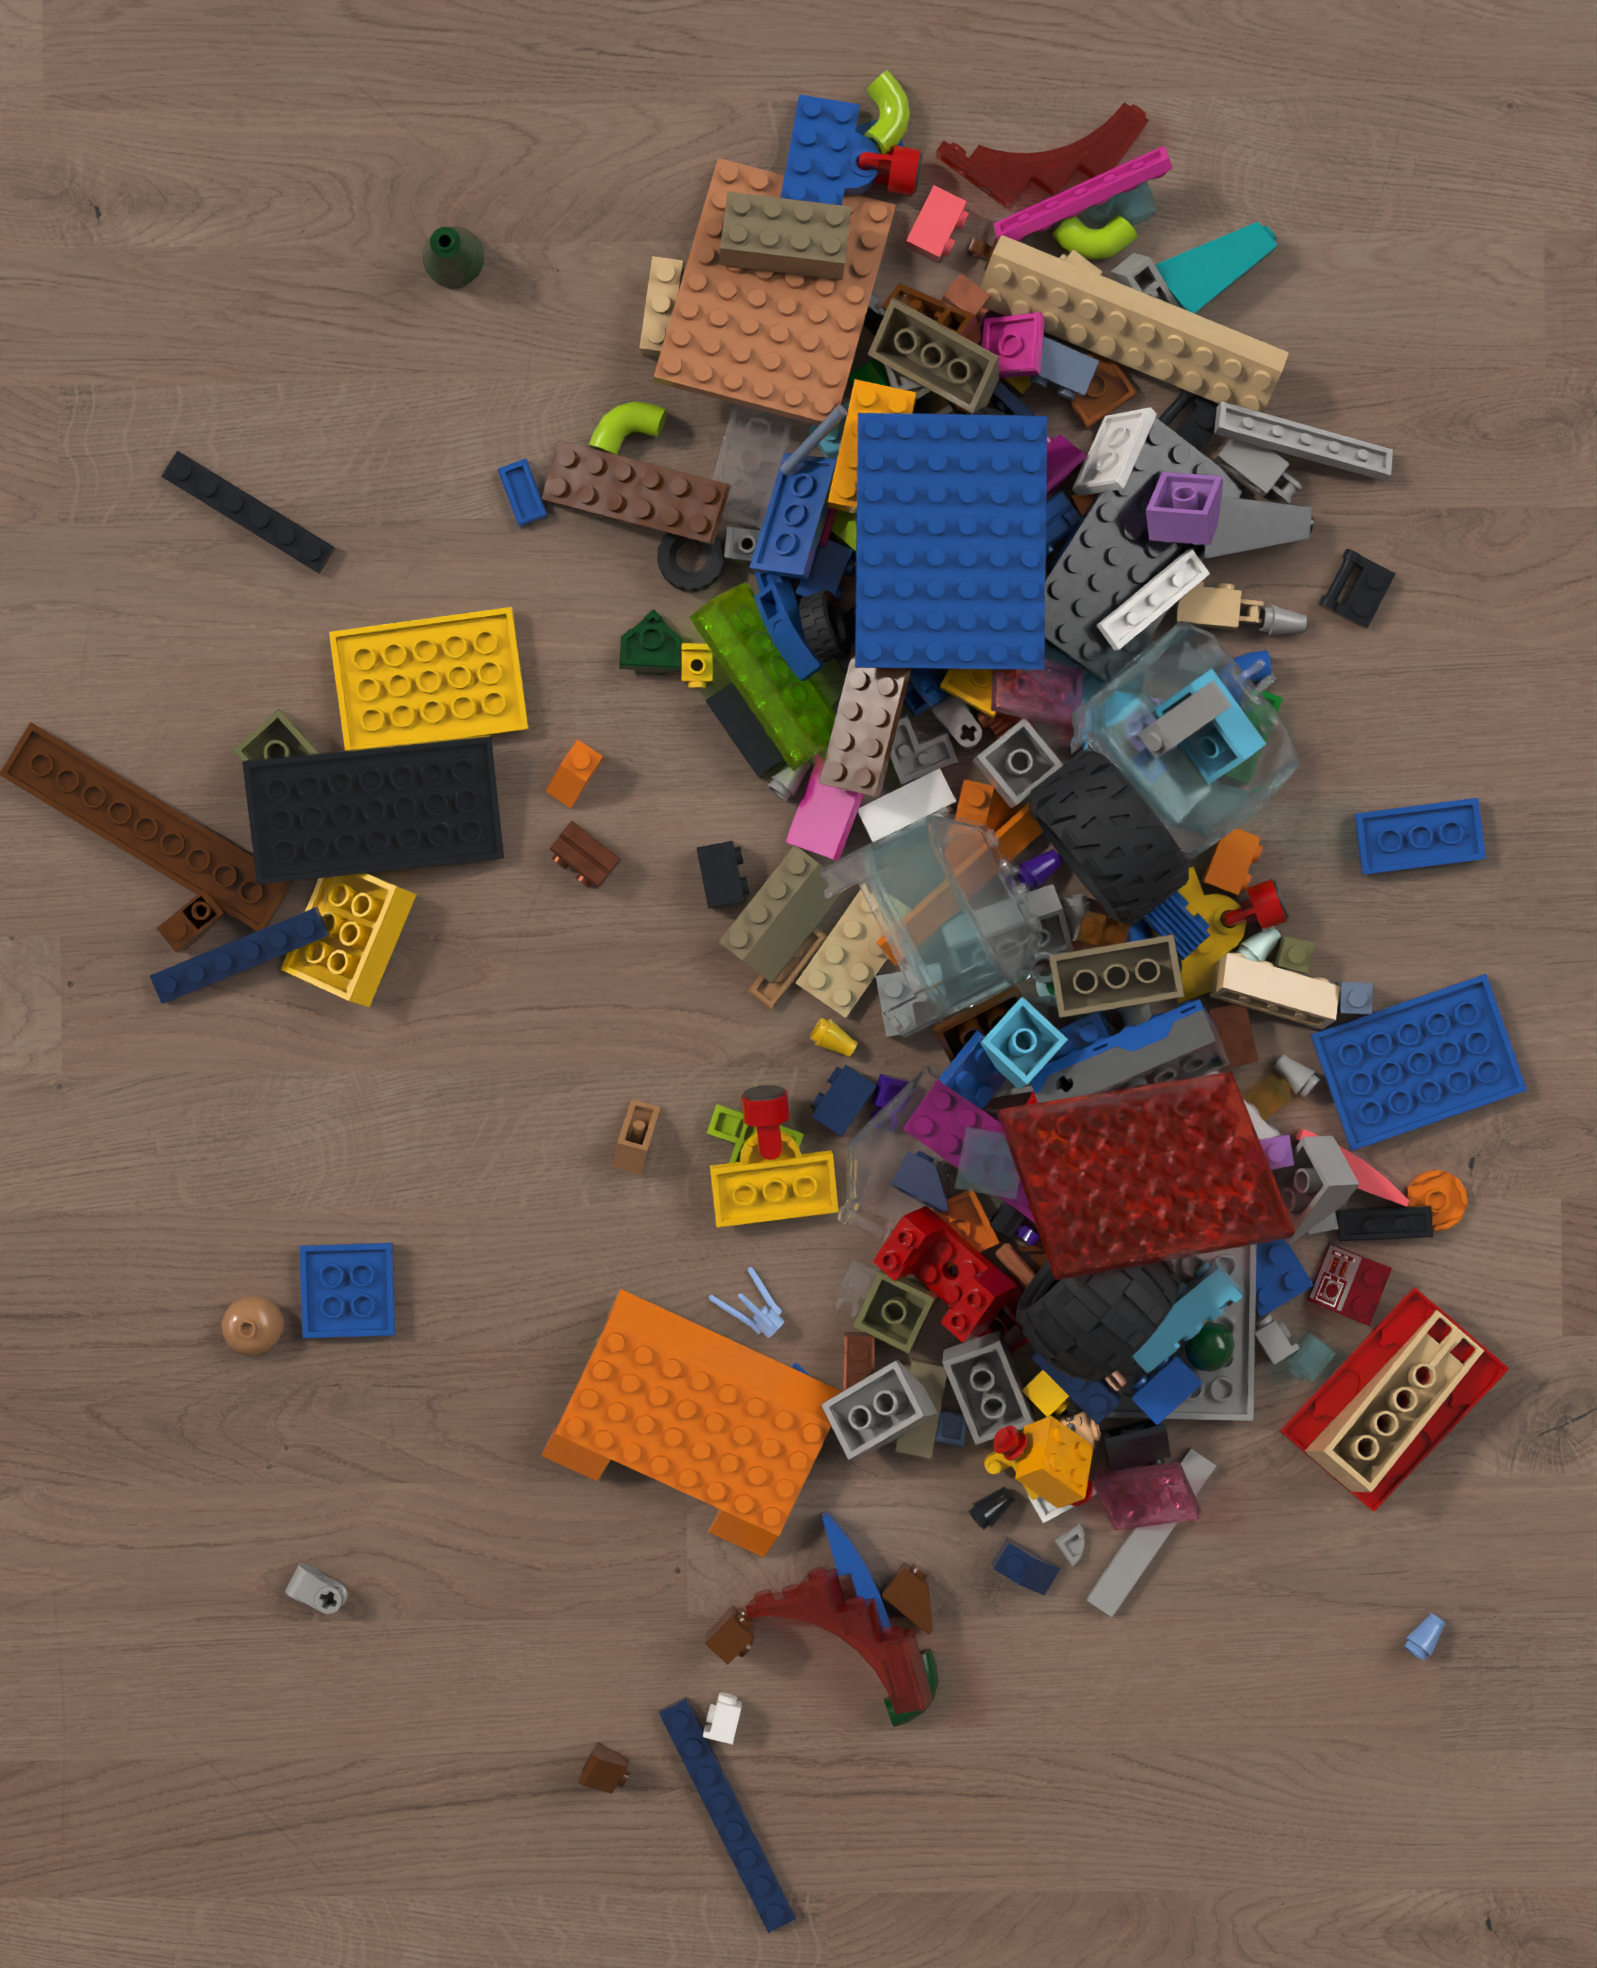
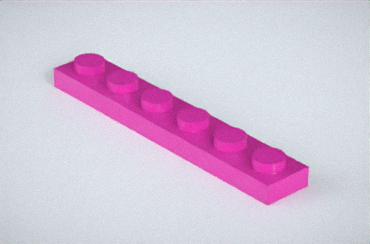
[993,146,1173,242]

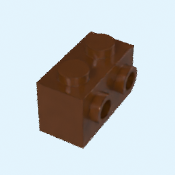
[705,1605,755,1665]

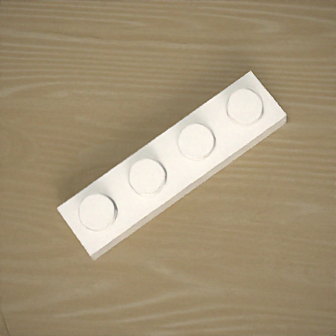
[1097,549,1210,650]

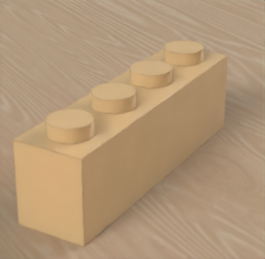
[1210,953,1340,1029]

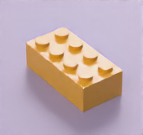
[828,379,916,514]

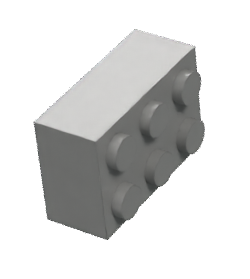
[942,1330,1034,1445]

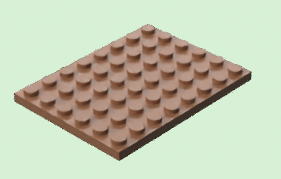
[653,158,896,430]

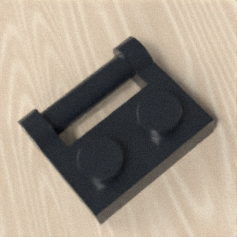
[1158,388,1216,451]
[1318,549,1396,629]

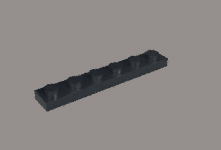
[161,450,335,574]

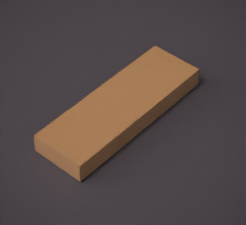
[748,928,828,1009]

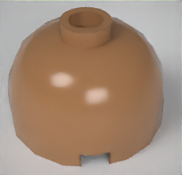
[221,1295,284,1356]

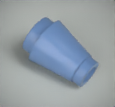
[1404,1613,1446,1661]

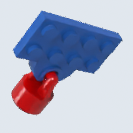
[780,94,923,205]

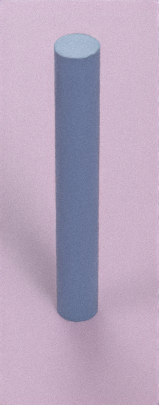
[780,405,847,476]

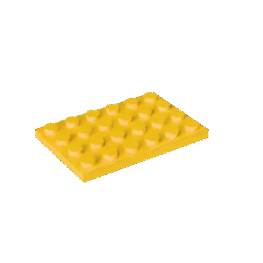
[329,607,529,750]

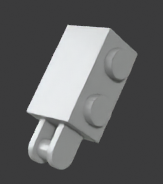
[1215,438,1302,504]

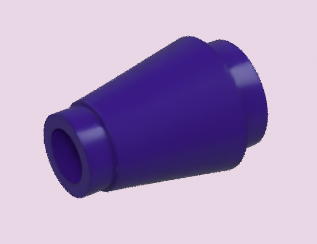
[1015,849,1063,891]

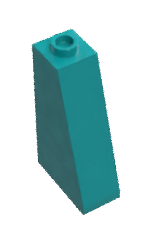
[1155,221,1278,315]

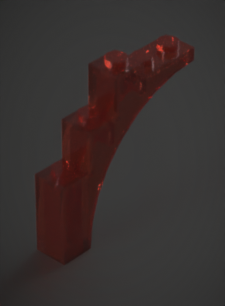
[745,1567,933,1714]

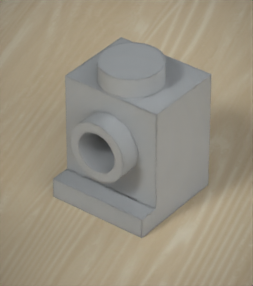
[724,526,761,563]
[1255,1313,1300,1365]

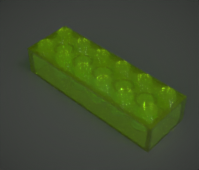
[689,582,836,771]

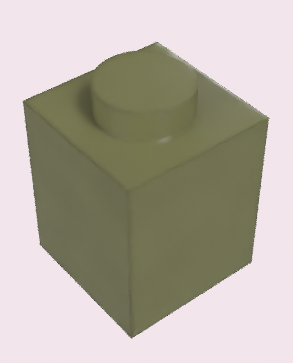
[1273,936,1315,973]

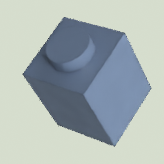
[1336,982,1373,1014]

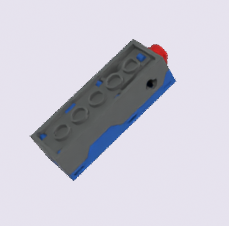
[1026,999,1230,1137]

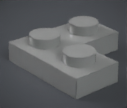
[890,715,958,784]

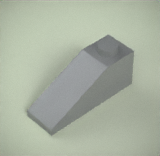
[1110,253,1180,308]
[1138,680,1232,759]

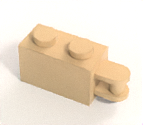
[1174,581,1264,631]

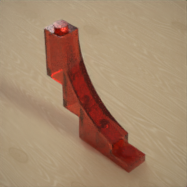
[936,102,1149,211]

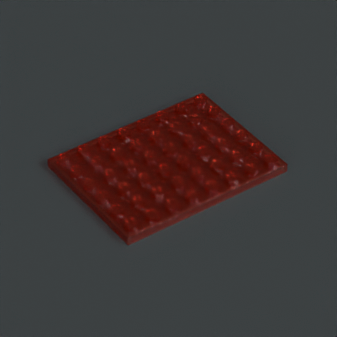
[998,1071,1296,1280]

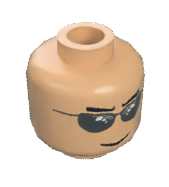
[1059,1412,1101,1450]

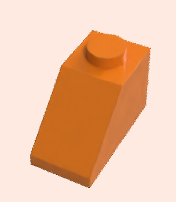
[546,739,606,809]

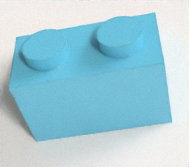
[980,997,1068,1089]

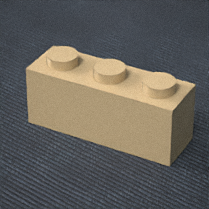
[640,256,684,357]

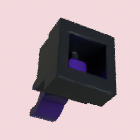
[989,1201,1041,1247]

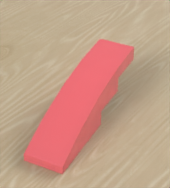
[1296,1128,1409,1207]

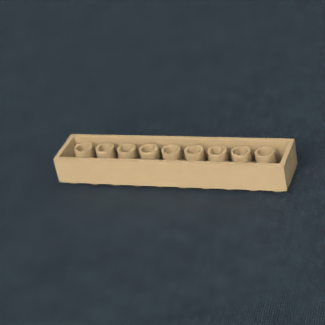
[980,235,1289,413]

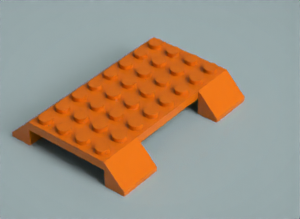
[541,1288,842,1557]

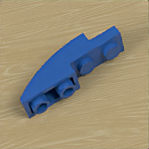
[754,572,825,681]

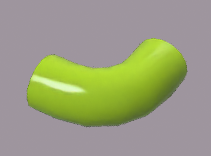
[864,69,910,154]
[1051,214,1138,261]
[588,401,667,455]

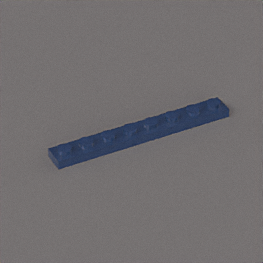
[659,1697,796,1933]

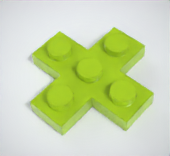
[707,1085,804,1163]

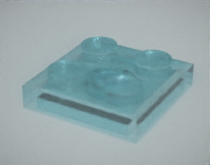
[955,1126,1028,1199]

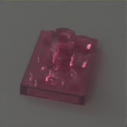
[991,660,1083,730]
[1093,1462,1202,1530]

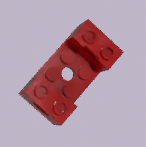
[872,1206,1017,1343]

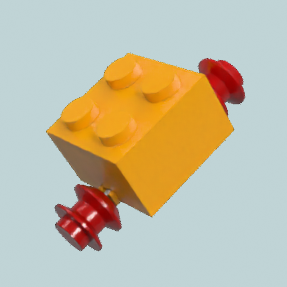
[993,1416,1093,1508]

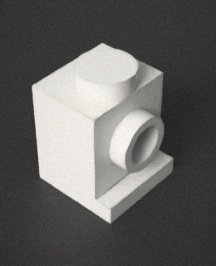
[703,1693,742,1744]

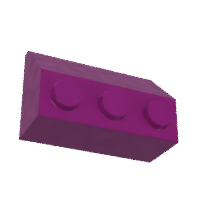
[1046,434,1087,498]

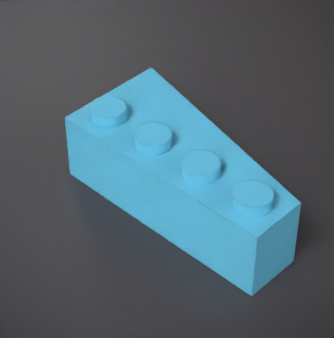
[1132,1260,1243,1374]

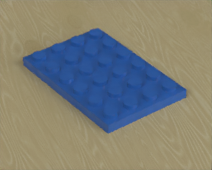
[1310,974,1527,1151]

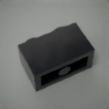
[696,840,750,909]

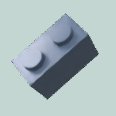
[1029,336,1099,400]

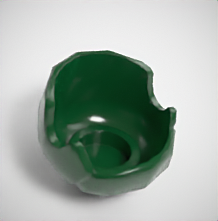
[1185,1322,1235,1372]

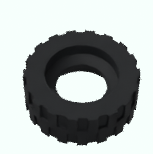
[657,534,725,593]
[799,590,851,663]

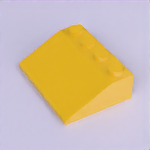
[280,873,417,1007]

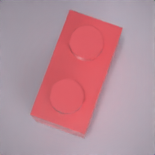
[906,185,969,263]

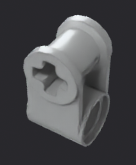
[930,694,982,749]
[285,1563,348,1614]

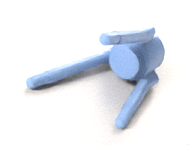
[709,1267,785,1338]

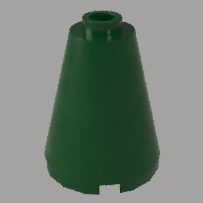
[423,226,484,288]

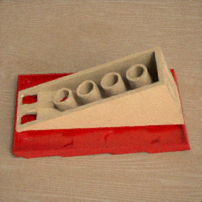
[1279,1287,1509,1512]

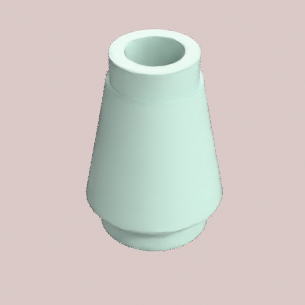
[1236,927,1281,962]

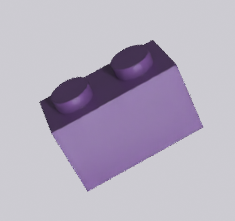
[1146,472,1223,545]

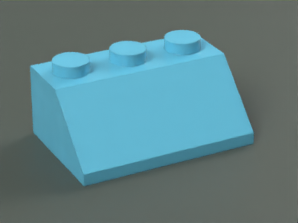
[1154,668,1266,784]

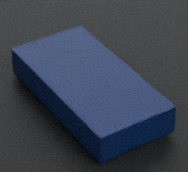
[498,458,548,528]

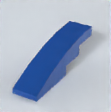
[822,1511,891,1630]

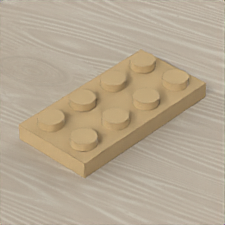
[796,882,908,1018]

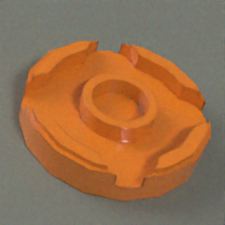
[1405,1169,1468,1231]

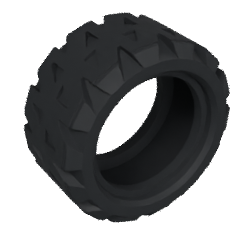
[1029,749,1189,925]

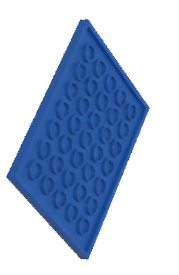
[855,413,1047,670]

